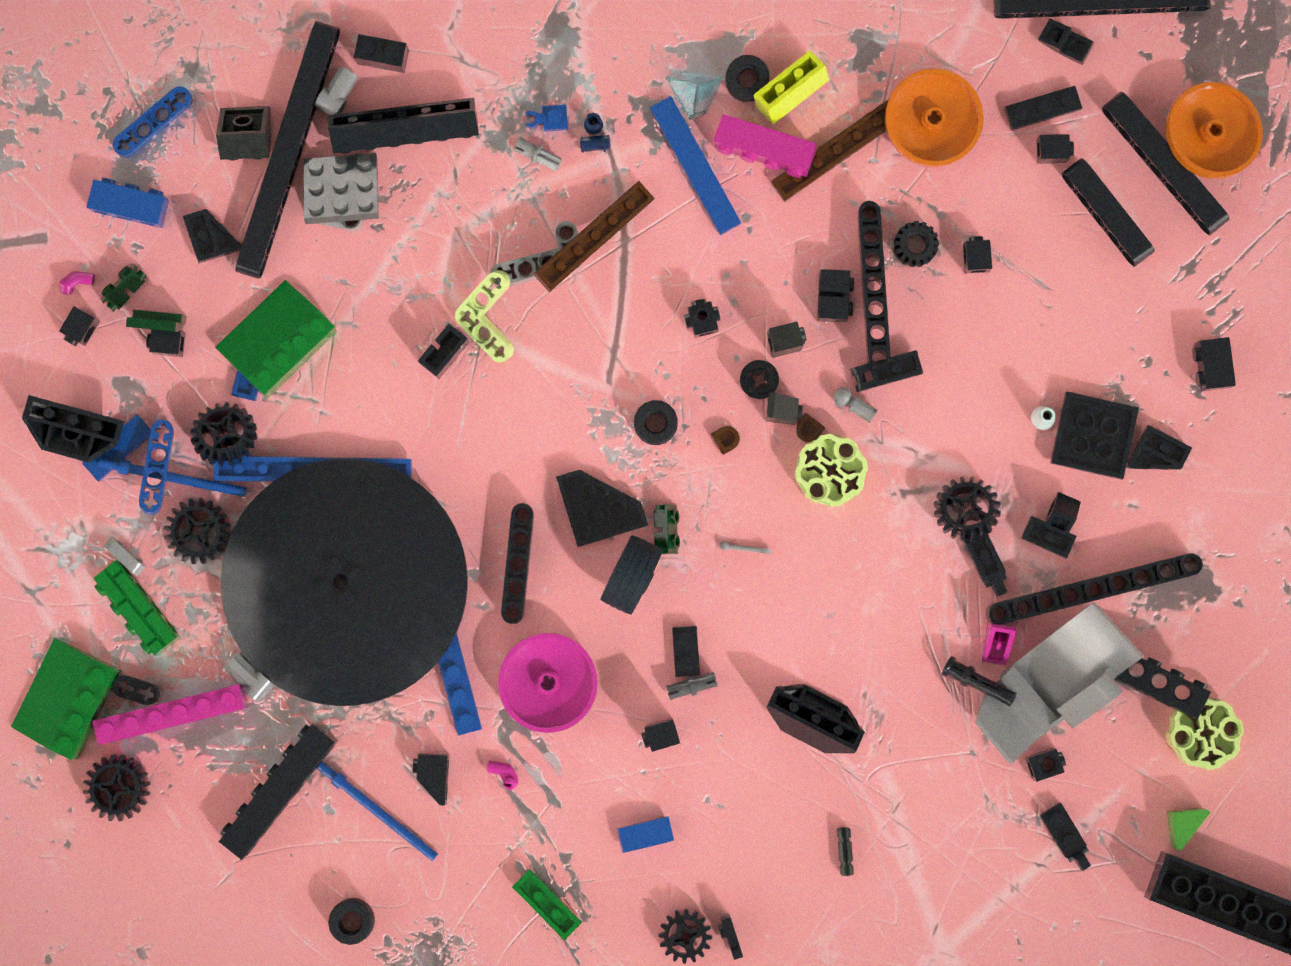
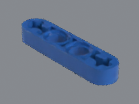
[113,86,193,157]
[139,419,174,515]

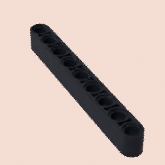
[993,0,1211,19]
[985,553,1203,625]

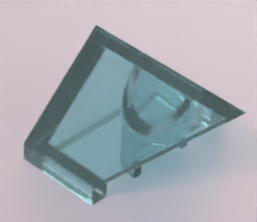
[666,72,723,120]

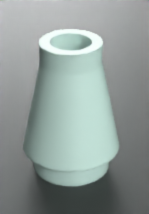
[1031,406,1056,430]

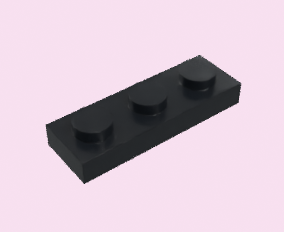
[1004,86,1082,131]

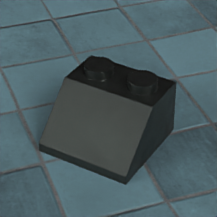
[216,106,271,161]

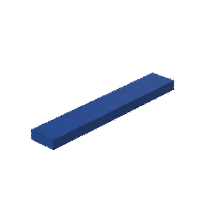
[650,96,742,236]

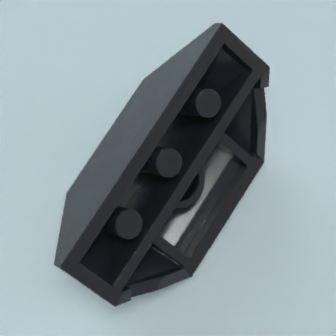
[22,395,125,463]
[766,684,865,754]

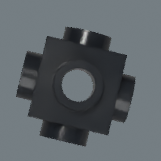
[684,299,721,338]

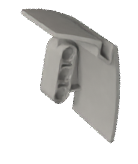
[975,602,1144,765]

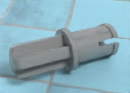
[514,137,562,171]

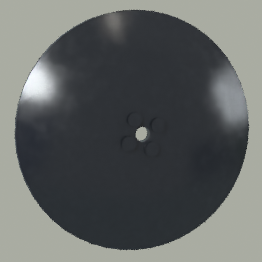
[221,459,468,706]

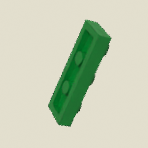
[512,869,582,941]

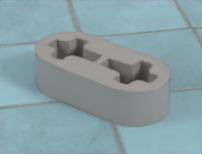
[103,536,146,576]

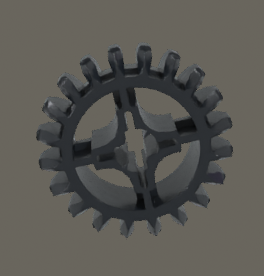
[190,401,258,467]
[934,476,1001,542]
[164,498,231,564]
[83,754,151,821]

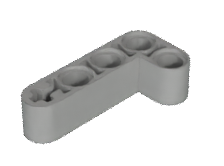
[490,221,584,287]

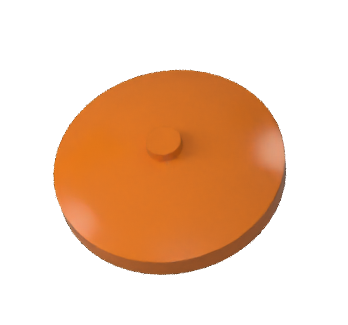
[885,69,984,167]
[1166,82,1263,179]

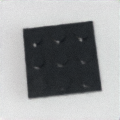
[1050,391,1139,480]

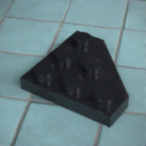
[556,469,648,547]

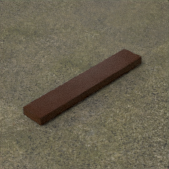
[770,99,889,202]
[533,181,655,293]

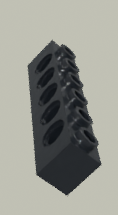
[1114,657,1211,720]

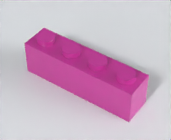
[713,114,816,178]

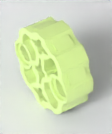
[794,434,868,507]
[1166,698,1244,770]

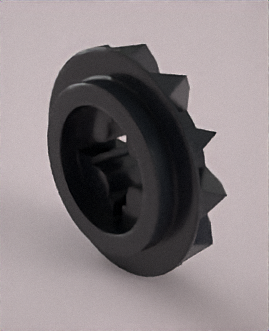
[740,360,779,400]

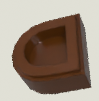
[796,413,825,443]
[711,426,740,455]

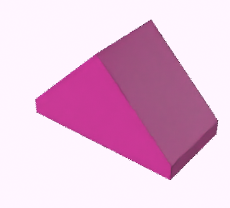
[982,624,1016,665]

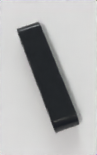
[1061,158,1155,267]
[501,503,534,624]

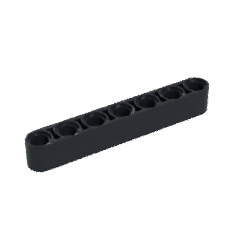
[1101,91,1230,236]
[857,201,891,371]

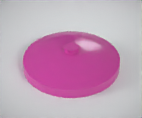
[498,633,598,733]

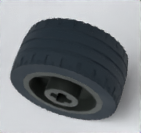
[600,535,663,615]

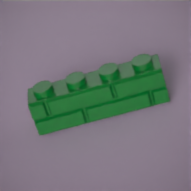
[93,560,181,656]

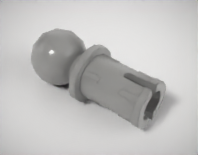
[833,387,878,423]

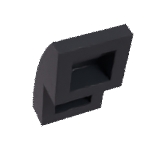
[1038,18,1094,65]

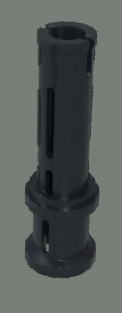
[942,656,1017,707]

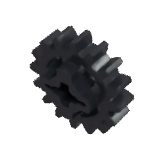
[658,908,712,964]

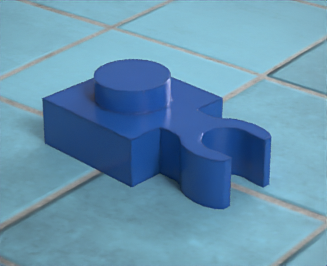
[525,104,568,132]

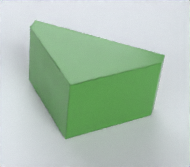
[1167,808,1211,851]

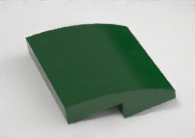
[126,309,187,332]

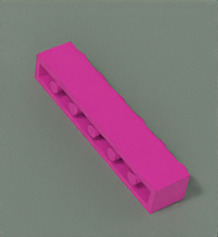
[93,684,248,745]

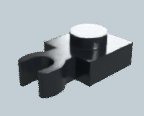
[718,914,743,960]

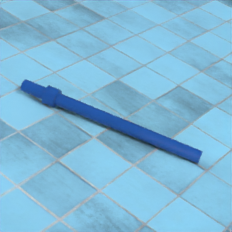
[99,458,247,497]
[316,761,438,861]

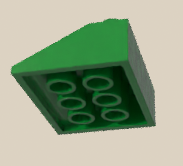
[215,280,337,400]
[11,638,122,760]

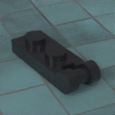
[850,350,923,393]

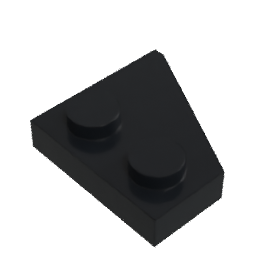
[183,209,242,264]
[1126,425,1192,470]

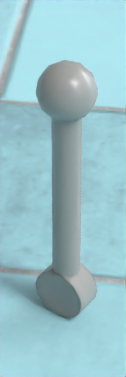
[720,541,771,554]

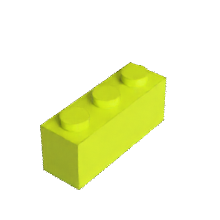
[753,50,829,125]

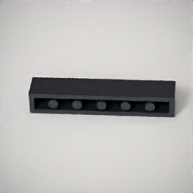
[328,97,479,153]
[218,723,338,860]

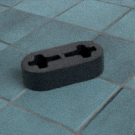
[112,675,160,705]

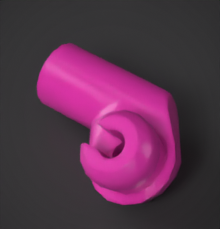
[59,271,95,295]
[487,760,519,790]

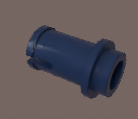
[584,112,603,135]
[580,133,611,153]

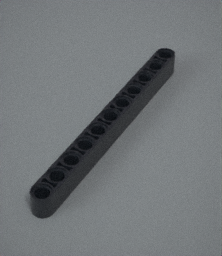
[235,21,340,279]

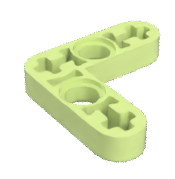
[455,270,514,363]

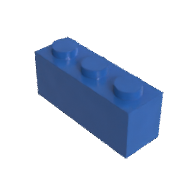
[86,177,169,228]

